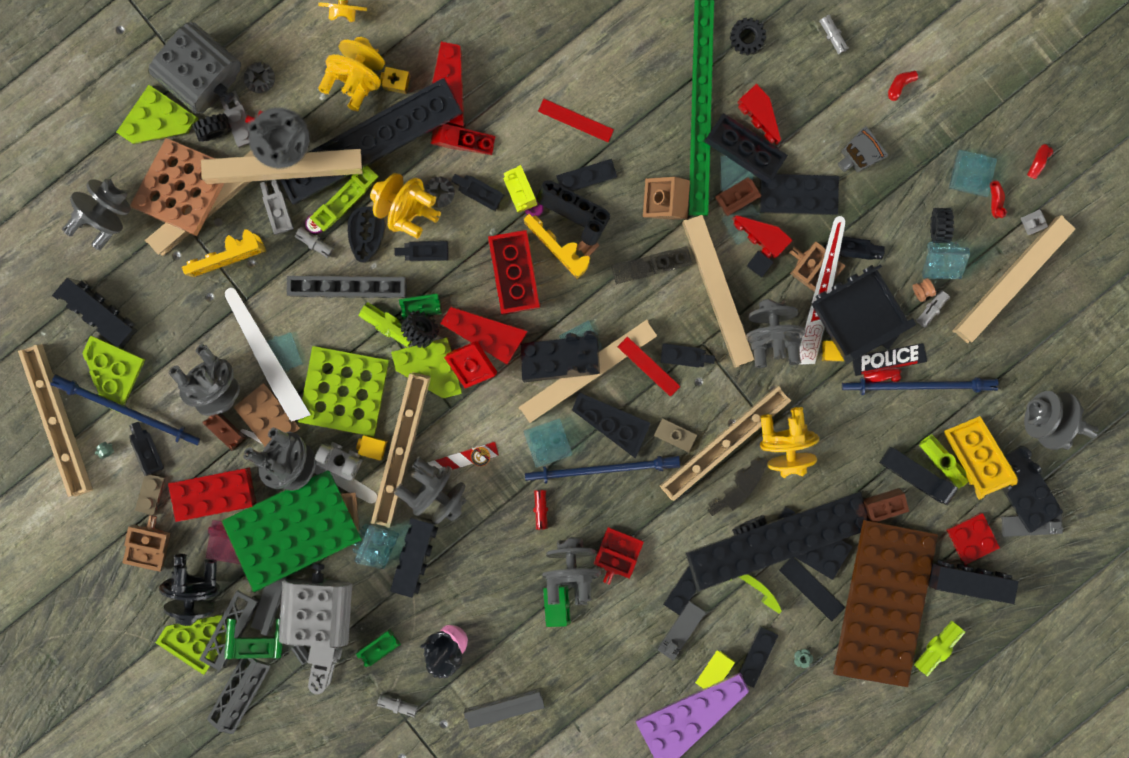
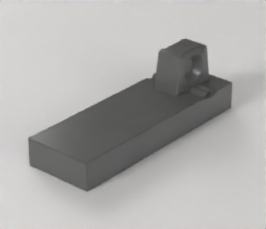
[1001,514,1063,537]
[657,601,706,661]

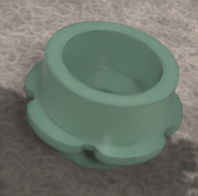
[95,442,114,459]
[794,649,813,668]

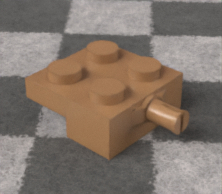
[789,242,845,293]
[123,515,170,572]

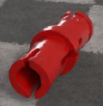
[533,490,549,530]

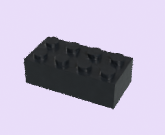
[928,560,1019,605]

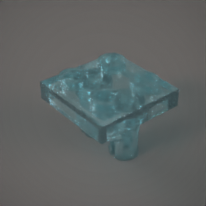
[949,150,997,197]
[922,242,970,279]
[523,418,572,468]
[353,524,399,569]

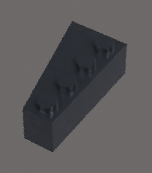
[52,278,138,348]
[390,515,439,598]

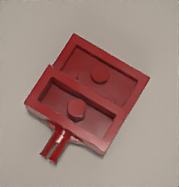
[593,527,644,585]

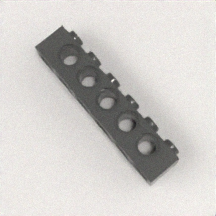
[287,276,407,298]

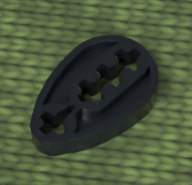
[347,206,386,263]

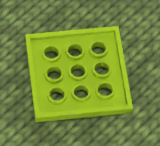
[298,346,389,437]

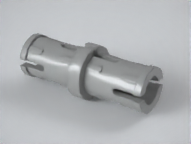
[819,14,849,55]
[295,227,334,258]
[916,290,950,328]
[377,694,418,718]

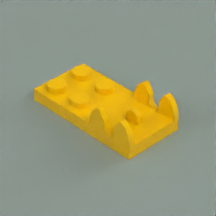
[524,214,590,280]
[182,229,266,277]
[944,416,1017,500]

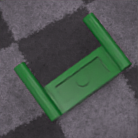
[225,618,282,659]

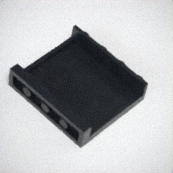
[811,264,917,364]

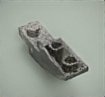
[611,246,692,285]
[706,456,768,516]

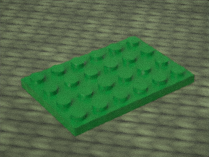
[222,470,362,592]

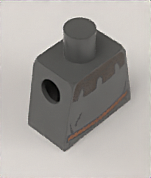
[838,126,888,172]

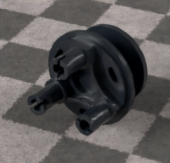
[159,554,220,626]

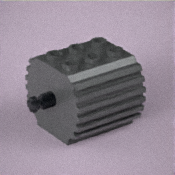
[149,22,241,114]

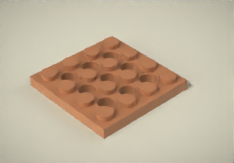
[130,138,225,236]

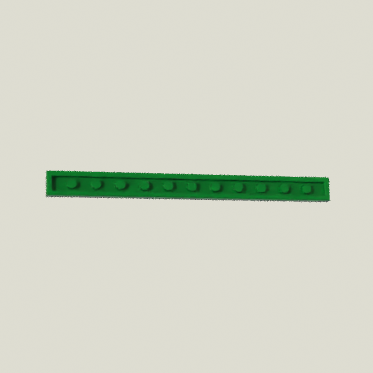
[688,0,714,217]

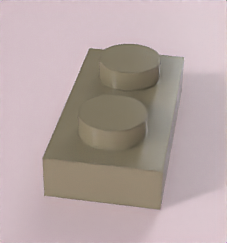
[135,474,166,515]

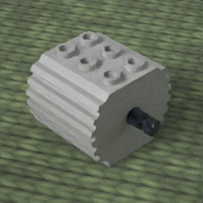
[279,563,352,647]

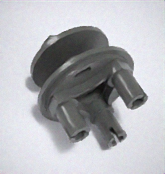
[247,107,309,169]
[62,179,131,250]
[746,299,805,368]
[169,344,240,416]
[1024,391,1098,450]
[243,427,316,491]
[394,456,467,524]
[542,537,601,605]

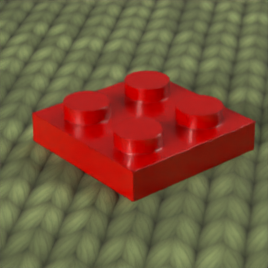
[444,341,497,388]
[946,513,1000,565]

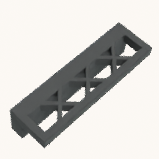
[251,576,290,636]
[199,590,260,671]
[207,658,271,734]
[464,688,545,729]

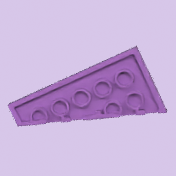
[636,673,749,758]

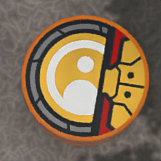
[471,447,490,466]

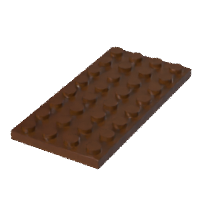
[833,520,938,687]

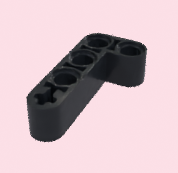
[537,180,610,246]
[879,446,958,505]

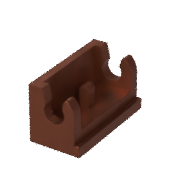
[715,177,761,216]
[202,413,246,451]
[863,488,909,522]

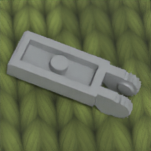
[220,91,250,148]
[260,179,294,235]

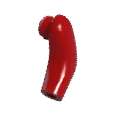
[888,71,918,101]
[1027,144,1053,179]
[990,181,1007,219]
[864,368,902,382]

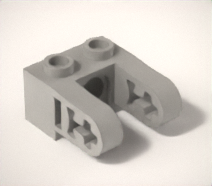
[315,442,363,481]
[307,646,342,694]

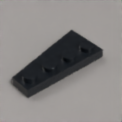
[572,392,651,459]

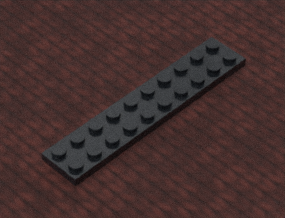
[280,78,463,205]
[685,492,870,591]

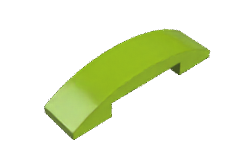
[310,166,379,232]
[730,574,782,614]

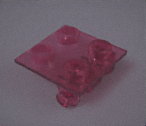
[205,520,241,565]

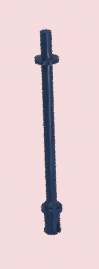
[50,374,201,446]
[842,377,999,395]
[525,456,680,484]

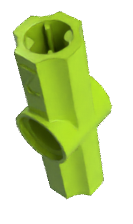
[358,302,412,348]
[919,434,968,489]
[914,621,965,677]

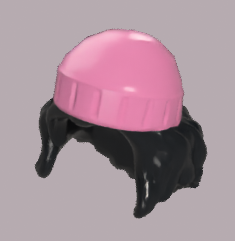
[420,625,468,679]

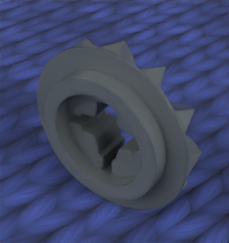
[244,62,275,93]
[424,176,455,208]

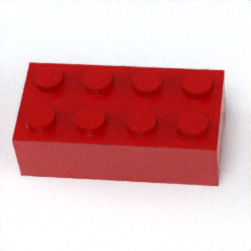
[488,230,540,315]
[168,467,257,522]

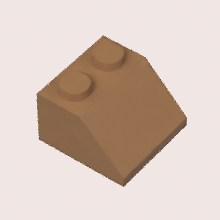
[643,177,690,220]

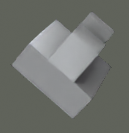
[1021,210,1048,236]

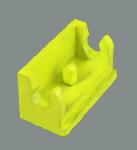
[503,165,537,213]
[695,650,736,689]

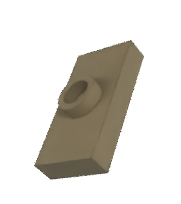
[654,418,697,452]

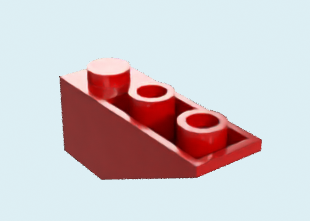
[737,83,781,145]
[431,124,495,155]
[732,215,793,259]

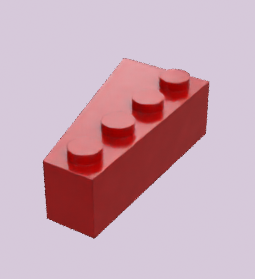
[432,41,464,128]
[440,307,528,365]

